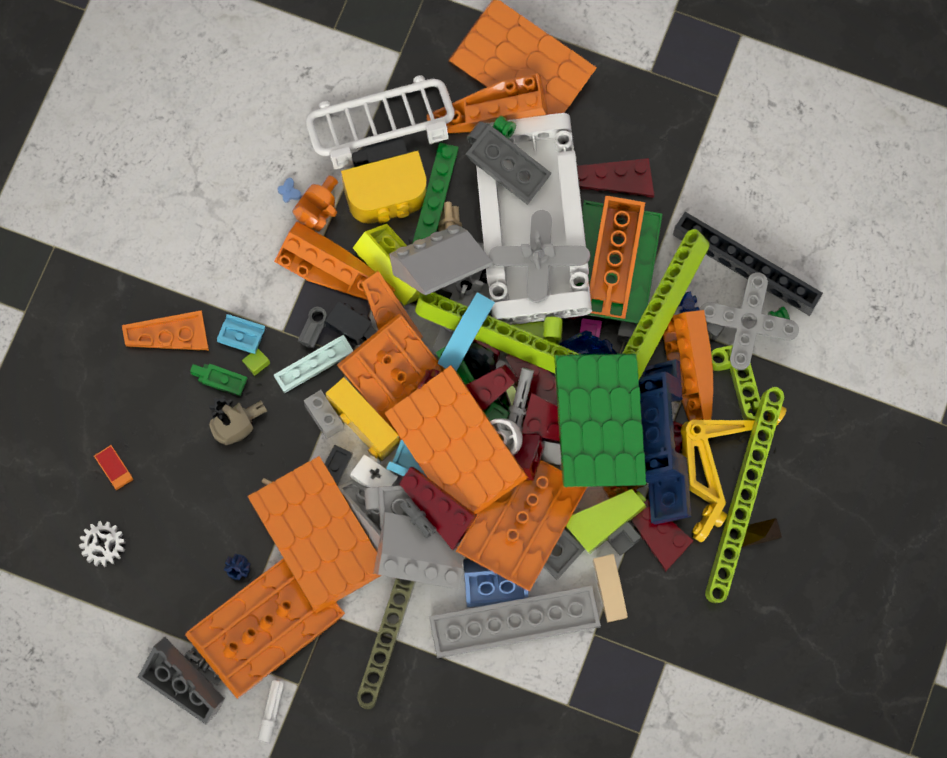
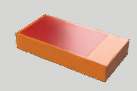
[94,445,134,491]

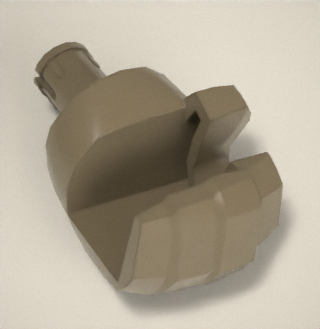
[209,400,267,445]

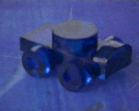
[678,291,699,314]

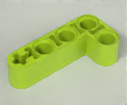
[512,317,563,346]
[711,345,760,420]

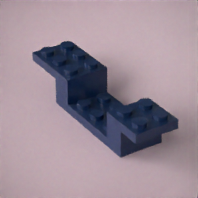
[639,359,691,524]

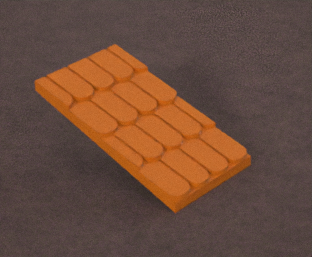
[448,0,597,115]
[337,314,445,442]
[385,365,528,514]
[248,456,382,613]
[456,460,587,592]
[185,559,345,699]

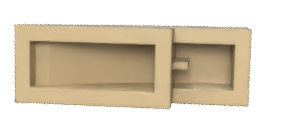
[593,554,628,623]

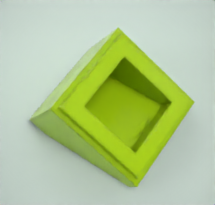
[242,349,270,376]

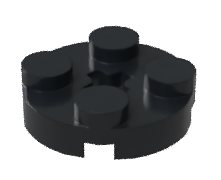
[464,342,496,379]

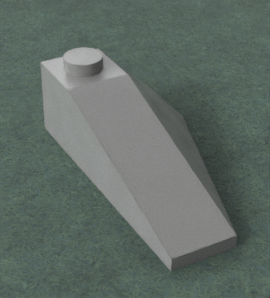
[338,479,381,552]

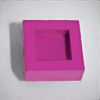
[579,318,602,343]

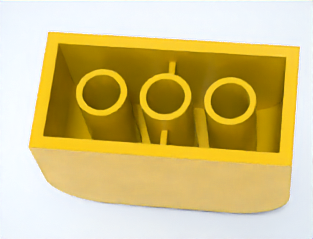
[341,151,427,224]

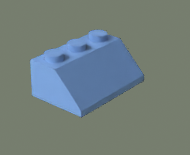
[463,559,528,607]

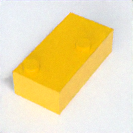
[326,377,400,462]

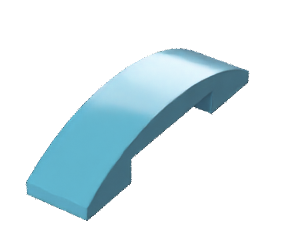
[437,292,495,372]

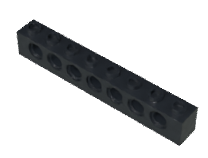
[673,212,823,316]

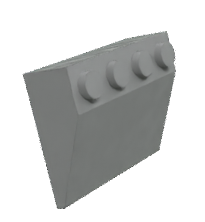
[389,224,493,295]
[373,512,465,589]

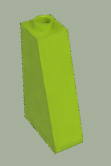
[566,489,647,554]

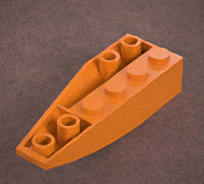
[427,73,547,133]
[274,221,395,300]
[663,310,713,421]

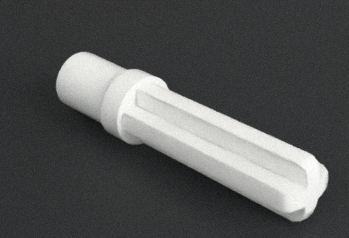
[258,680,284,743]

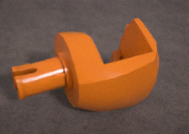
[292,175,338,232]

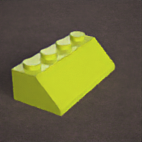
[353,224,421,306]

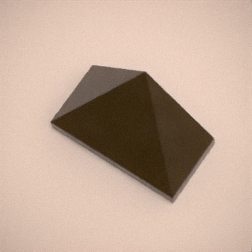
[742,518,782,548]

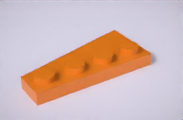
[361,270,423,339]
[122,311,209,351]

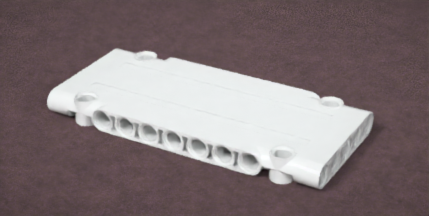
[476,113,592,325]

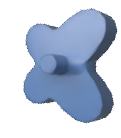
[278,178,302,203]

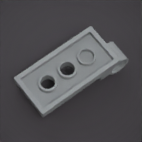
[364,486,410,529]

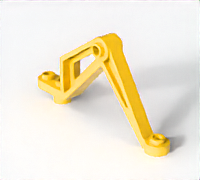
[681,406,786,542]

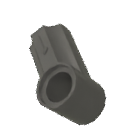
[298,307,328,349]

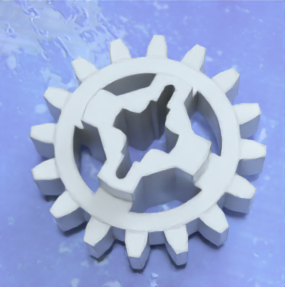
[79,521,125,567]

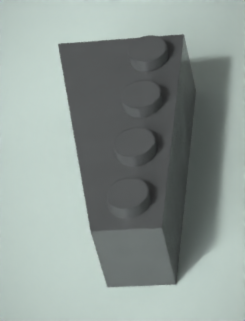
[137,637,225,724]

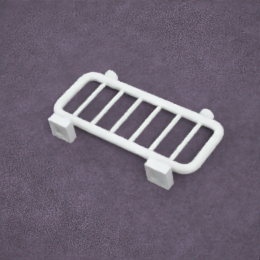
[306,76,455,170]

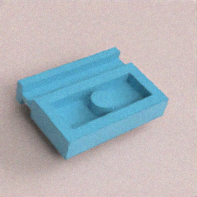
[217,314,265,354]

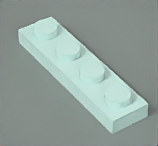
[274,335,353,393]

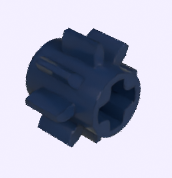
[224,554,251,580]

